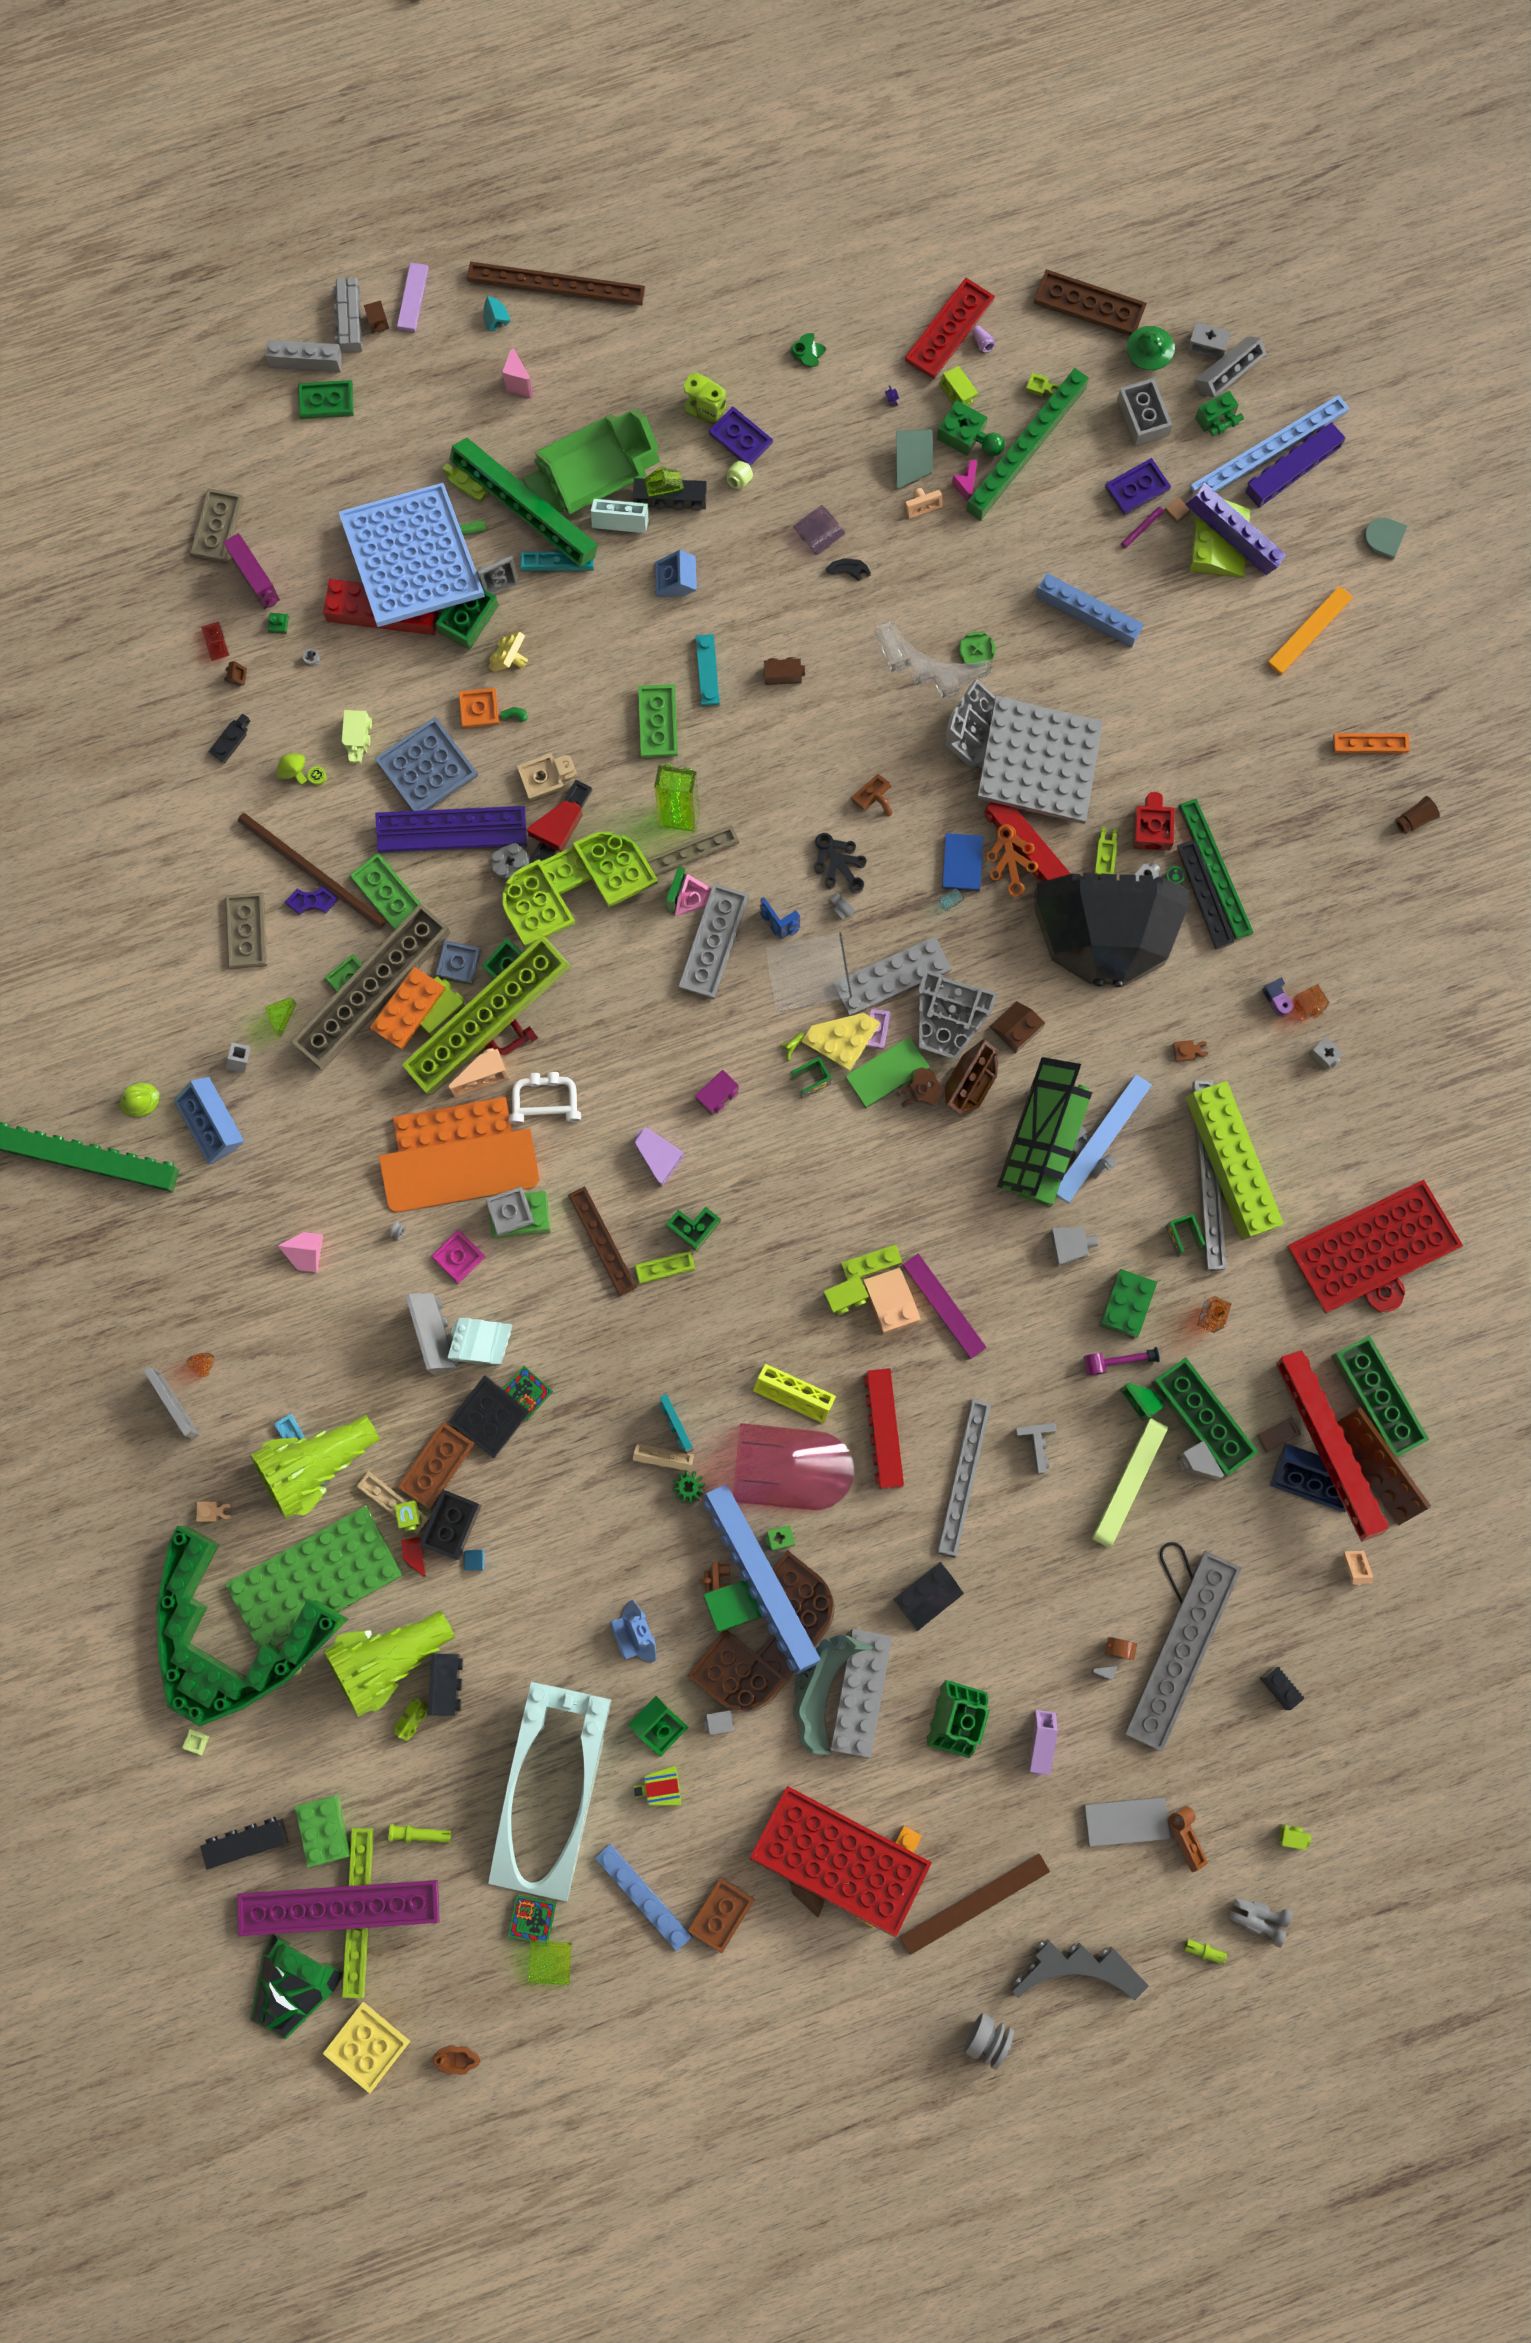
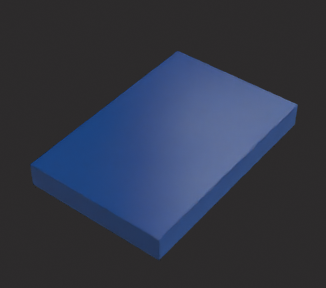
[942,833,983,891]

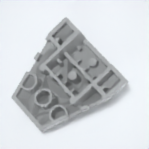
[945,680,995,769]
[919,969,998,1060]

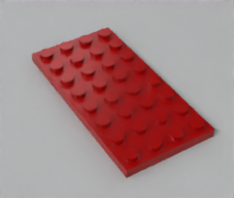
[1287,1179,1463,1314]
[750,1786,932,1938]

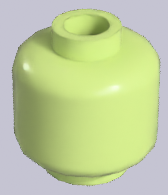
[726,461,753,489]

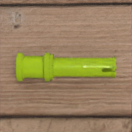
[388,1823,451,1844]

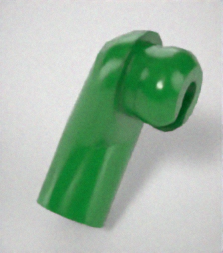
[500,707,528,722]

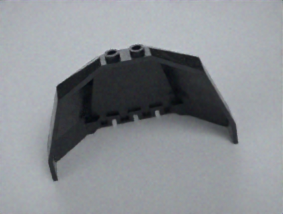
[1034,873,1188,987]

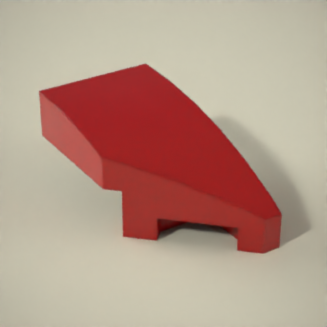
[401,1537,426,1577]

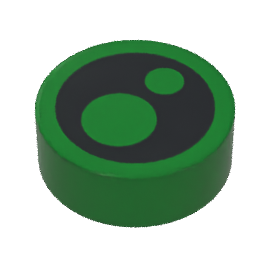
[1165,866,1185,885]

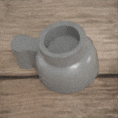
[830,892,856,920]

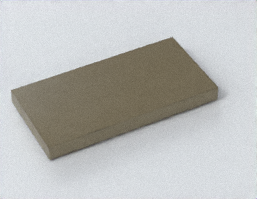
[190,488,244,564]
[225,892,267,969]

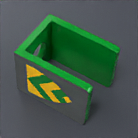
[790,1057,832,1099]
[1166,1213,1206,1257]

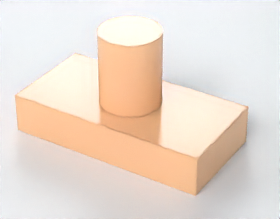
[906,488,943,519]
[1344,1551,1373,1586]

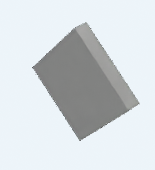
[485,1186,535,1236]

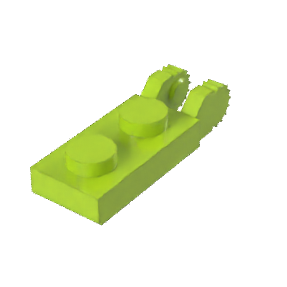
[1094,827,1118,877]

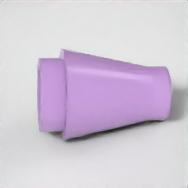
[972,325,995,353]

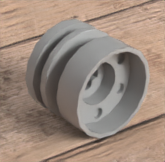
[963,2013,1014,2070]

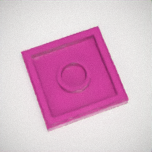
[431,1229,486,1284]

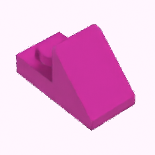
[952,460,977,502]

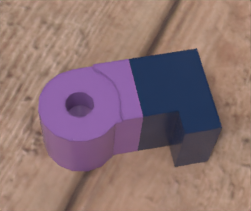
[1262,977,1293,1017]

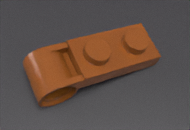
[1169,1806,1208,1872]

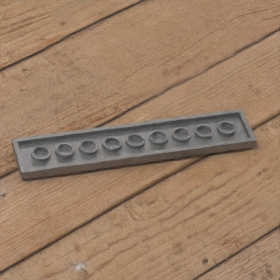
[1124,1551,1242,1752]

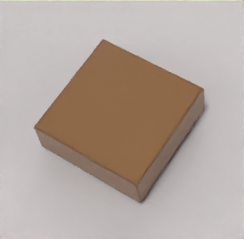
[1164,497,1191,523]

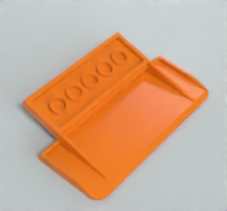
[379,1097,540,1212]

